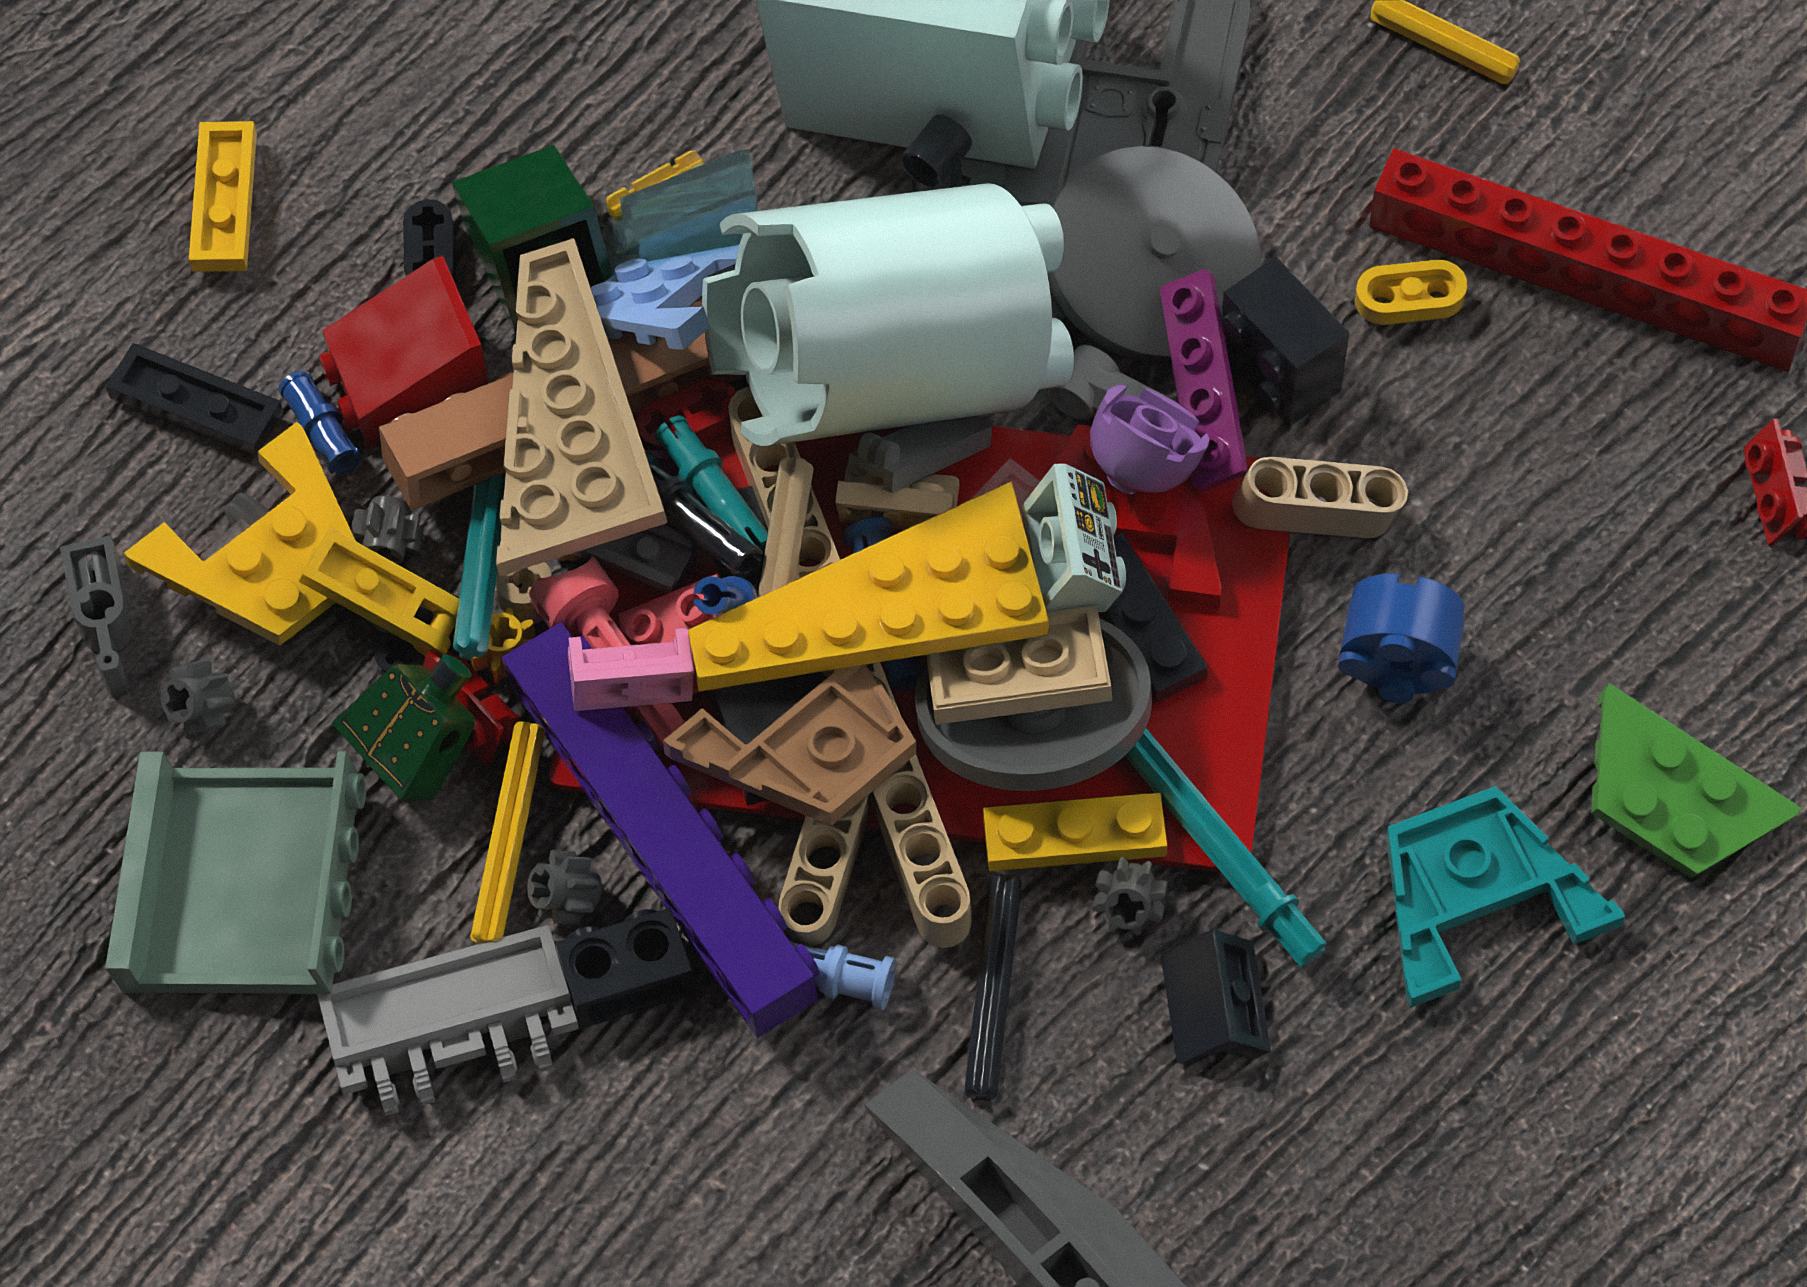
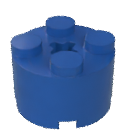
[1338,573,1465,703]

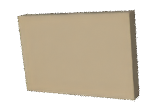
[926,605,1112,725]

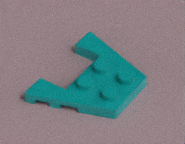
[1386,786,1625,1008]

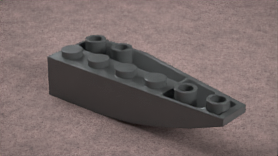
[865,1069,1186,1287]

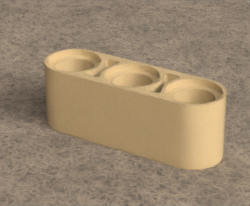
[1232,457,1408,538]
[778,795,870,947]

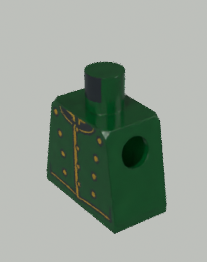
[332,654,475,800]

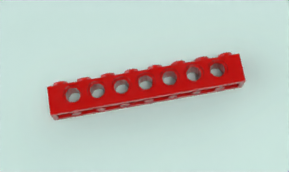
[1369,148,1807,372]

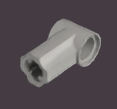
[1048,345,1169,421]

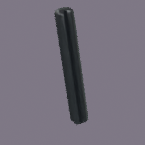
[965,874,1022,1101]

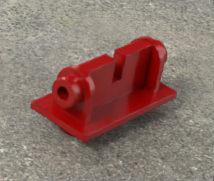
[1743,419,1807,546]
[423,650,522,767]

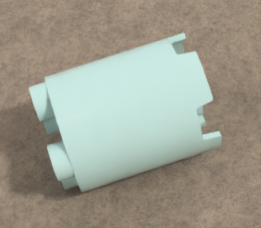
[702,183,1074,446]

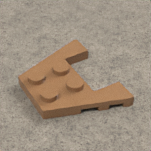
[663,665,916,826]

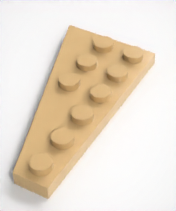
[496,238,668,576]

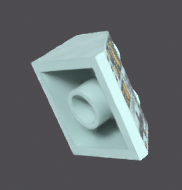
[1021,464,1126,612]

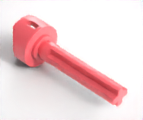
[529,555,685,750]

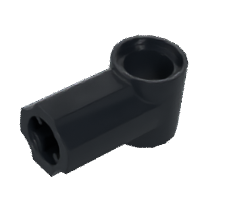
[900,114,972,192]

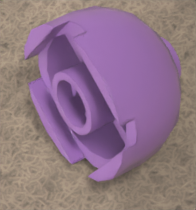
[1090,385,1210,494]

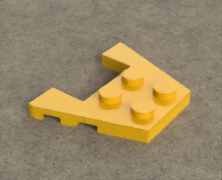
[124,422,356,646]

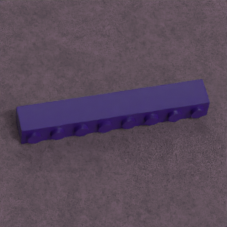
[502,622,820,1038]

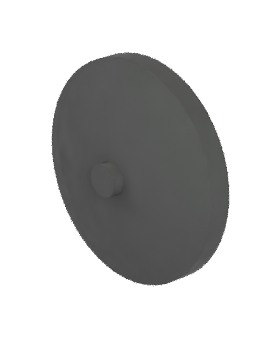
[1047,146,1261,363]
[915,618,1152,791]

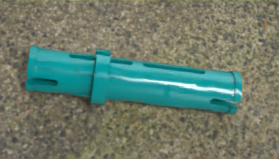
[655,416,768,554]

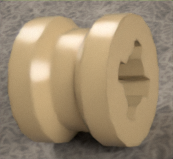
[496,562,552,624]

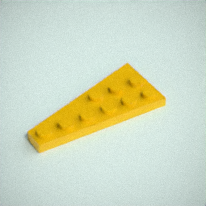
[688,481,1049,691]

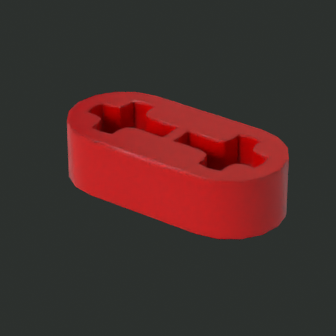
[636,378,736,450]

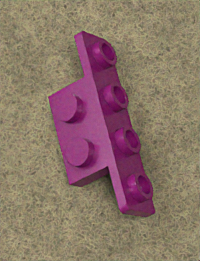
[1160,269,1248,491]

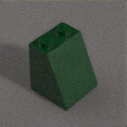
[452,145,613,335]

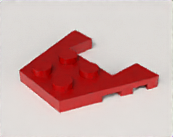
[1022,424,1222,607]

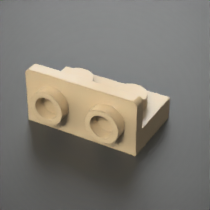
[835,466,960,529]

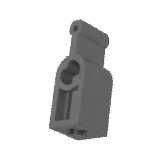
[60,535,133,698]

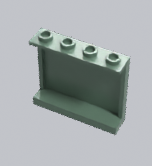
[105,751,366,994]

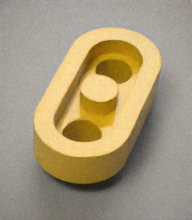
[1355,260,1467,325]

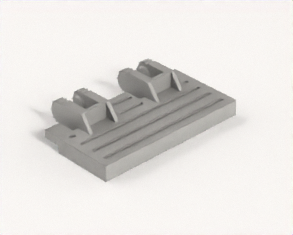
[317,925,579,1116]

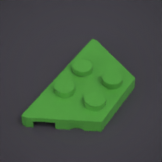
[1591,683,1801,878]

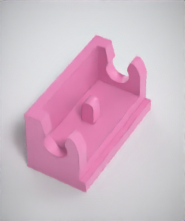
[568,628,694,711]

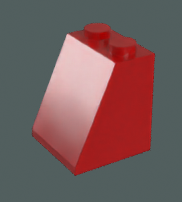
[318,256,489,448]

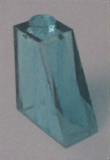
[612,149,758,261]

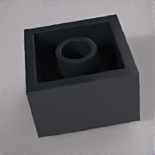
[1221,257,1350,427]

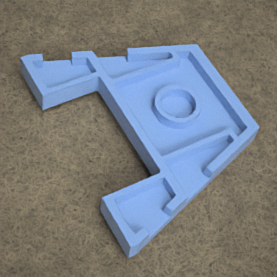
[590,245,739,350]

